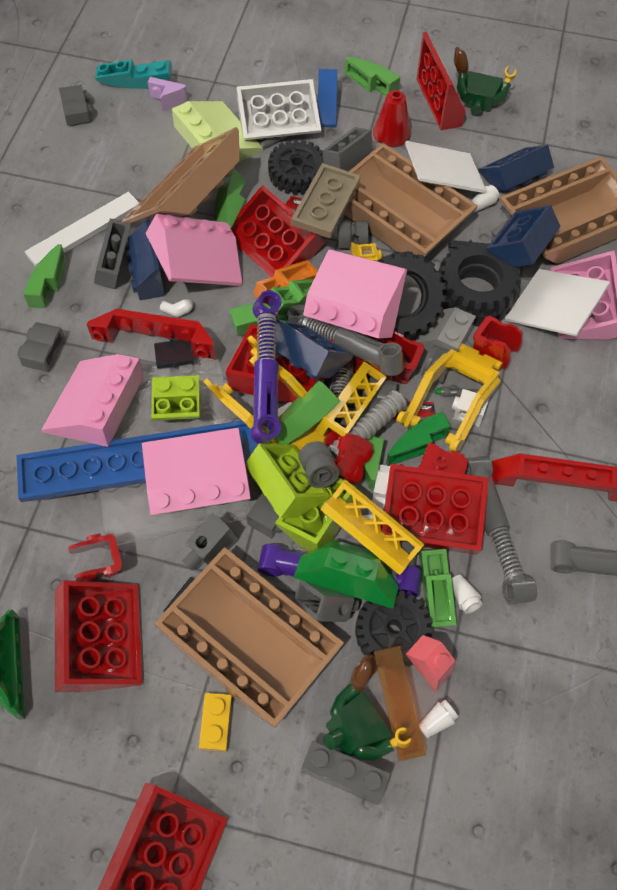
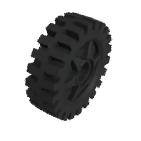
[268,139,323,195]
[355,590,433,670]

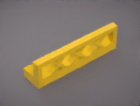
[315,361,386,436]
[320,480,424,575]

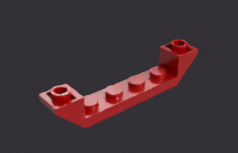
[86,308,217,360]
[492,453,617,502]

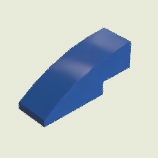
[318,69,338,128]

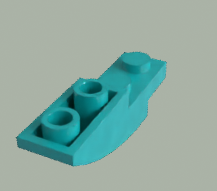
[95,60,172,89]

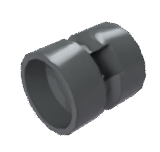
[337,221,368,249]
[298,441,339,488]

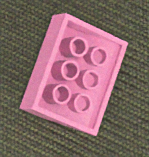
[146,214,242,286]
[303,249,407,338]
[551,251,617,340]
[42,354,144,447]
[142,428,250,515]

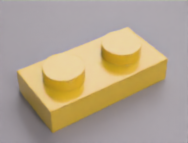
[199,693,232,752]

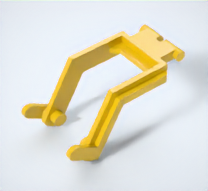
[203,335,330,452]
[396,343,503,452]

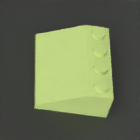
[172,101,263,163]

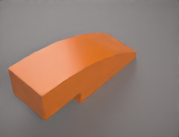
[253,260,318,299]

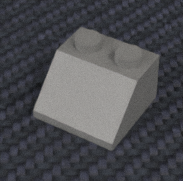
[416,307,476,352]

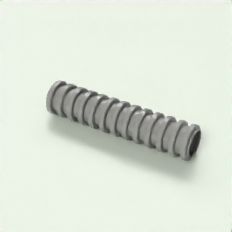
[328,390,407,460]

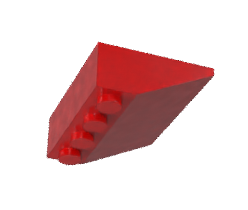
[416,32,466,131]
[231,185,326,277]
[225,324,333,403]
[381,464,489,555]
[55,580,142,692]
[98,783,228,890]

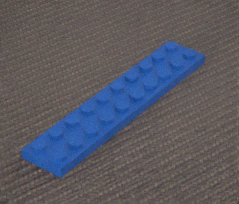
[16,420,258,502]

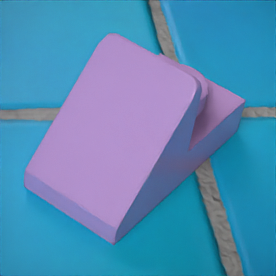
[148,77,188,111]

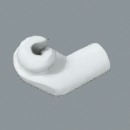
[160,299,193,317]

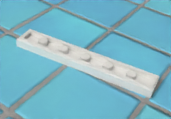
[24,192,139,267]

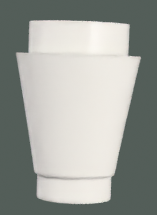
[472,185,500,213]
[452,574,483,614]
[417,700,458,739]

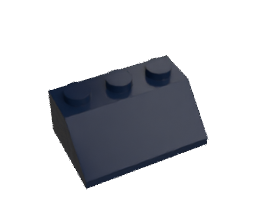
[478,144,554,193]
[486,205,561,267]
[125,220,165,301]
[275,319,353,380]

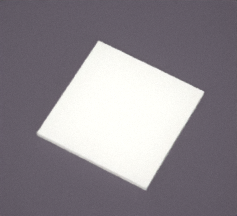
[405,141,487,193]
[505,269,610,336]

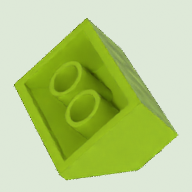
[245,443,331,518]
[275,478,356,552]

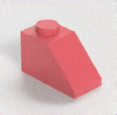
[406,635,455,691]

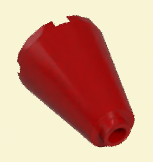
[373,90,411,148]

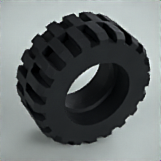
[439,243,521,326]
[378,251,447,337]

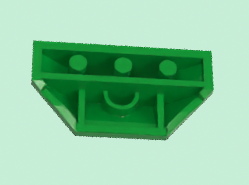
[294,539,399,609]
[0,609,25,720]

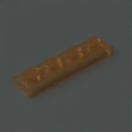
[373,646,426,762]

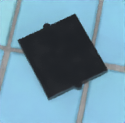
[154,339,194,369]

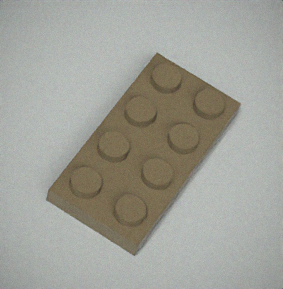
[291,163,361,238]

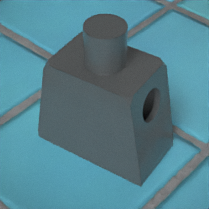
[182,512,238,571]
[293,580,359,622]

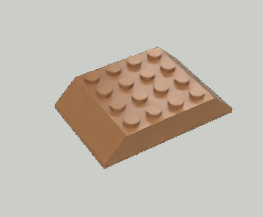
[122,127,240,228]
[344,143,478,256]
[499,156,617,264]
[154,547,344,728]

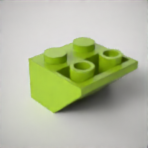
[151,375,202,421]

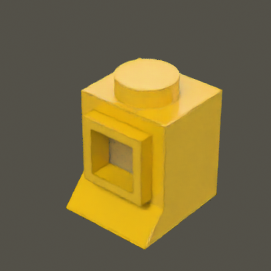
[350,242,382,261]

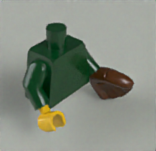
[454,47,516,115]
[323,654,411,761]

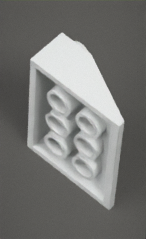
[237,79,321,140]

